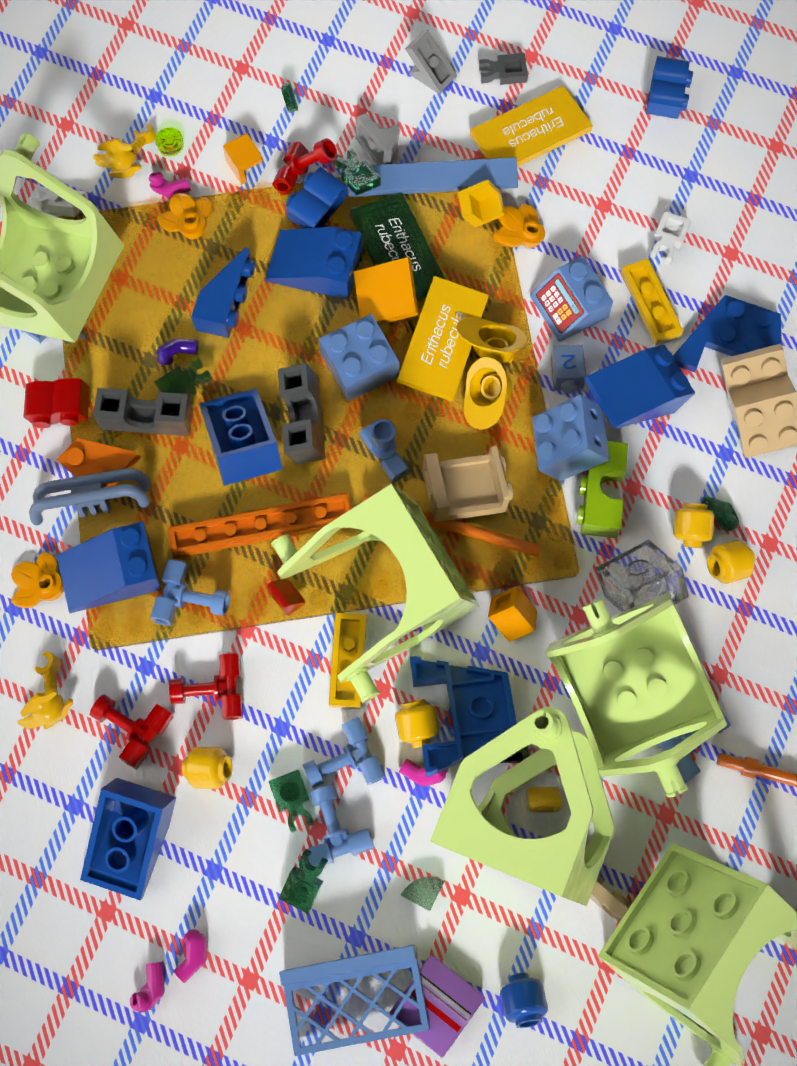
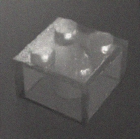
[596,539,689,612]

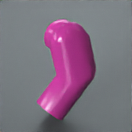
[149,171,191,198]
[399,759,448,787]
[173,929,207,983]
[130,962,165,1012]

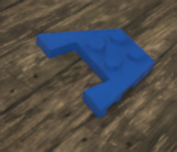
[673,295,782,372]
[410,656,517,777]

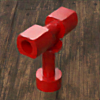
[272,138,337,195]
[169,653,243,720]
[89,694,174,770]

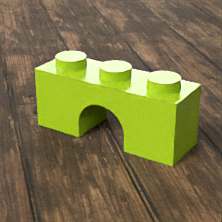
[576,441,628,538]

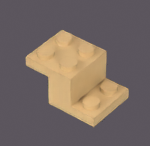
[720,343,797,458]

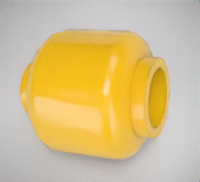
[673,503,715,548]
[707,540,756,584]
[395,699,439,748]
[182,747,233,789]

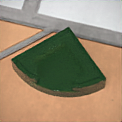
[400,877,445,912]

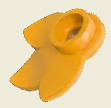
[156,193,213,239]
[493,203,545,248]
[11,552,64,608]

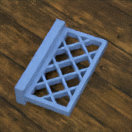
[279,944,430,1056]

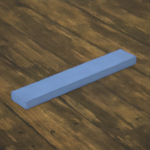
[348,157,518,197]

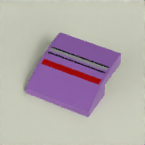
[389,954,486,1058]

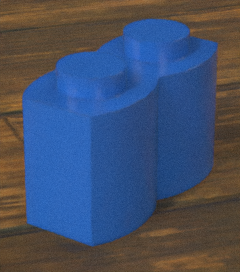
[646,56,693,119]
[285,167,348,229]

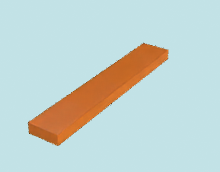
[168,493,351,559]

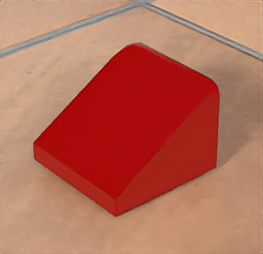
[267,579,306,616]

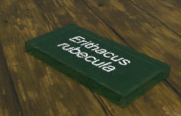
[350,192,446,300]

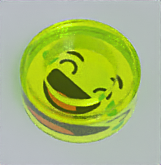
[155,127,184,157]

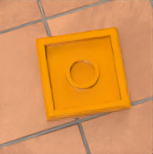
[354,257,419,325]

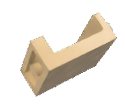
[422,446,513,522]

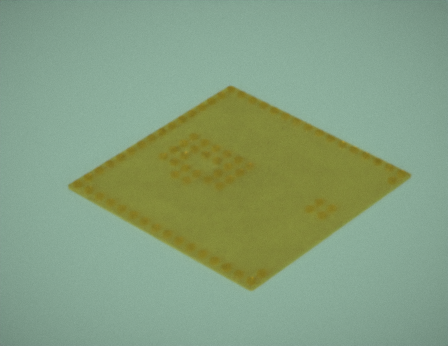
[58,157,579,651]

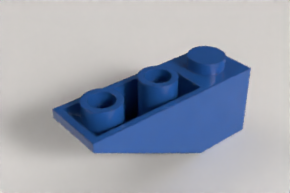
[191,248,255,338]

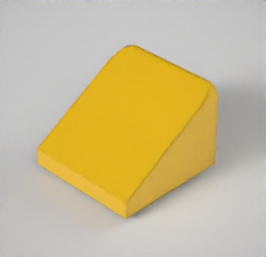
[526,787,563,812]

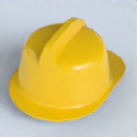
[456,317,527,364]
[464,357,512,430]

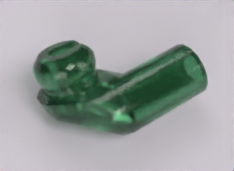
[700,495,739,531]

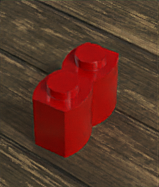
[23,378,90,428]

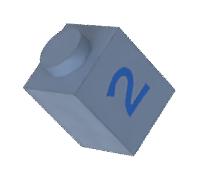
[551,344,586,393]

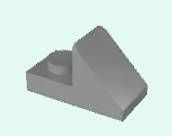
[405,30,457,93]
[355,113,400,165]

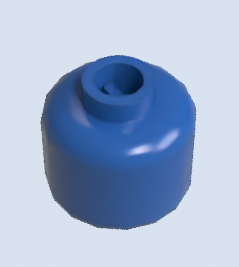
[500,973,548,1028]

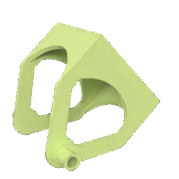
[0,133,124,343]
[271,484,480,703]
[545,592,727,798]
[430,707,615,907]
[597,843,797,1066]

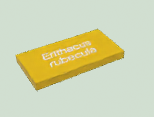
[470,85,593,167]
[397,276,489,402]

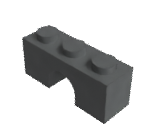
[278,363,326,465]
[93,388,193,436]

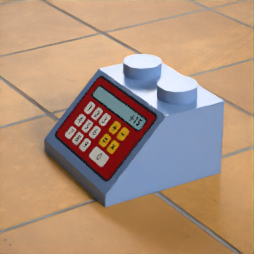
[530,256,613,342]

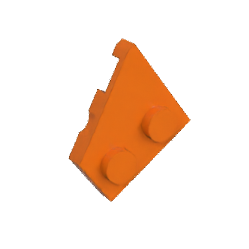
[57,438,141,487]

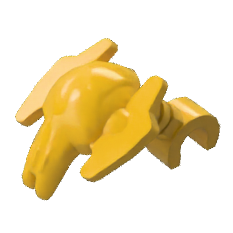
[93,124,157,178]
[17,651,73,729]

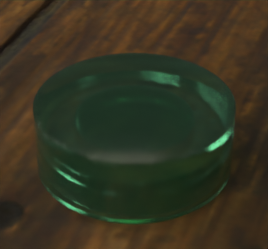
[280,83,298,113]

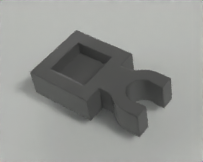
[479,53,528,85]

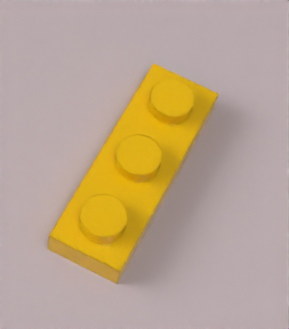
[620,258,683,345]
[329,612,367,709]

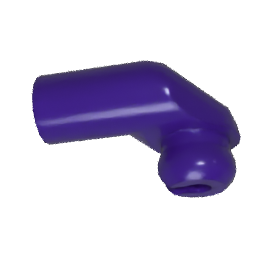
[156,338,199,365]

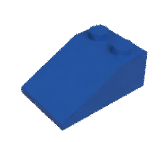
[265,227,363,300]
[584,345,695,429]
[199,388,283,486]
[57,521,161,614]
[80,778,176,901]

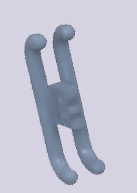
[29,468,152,525]

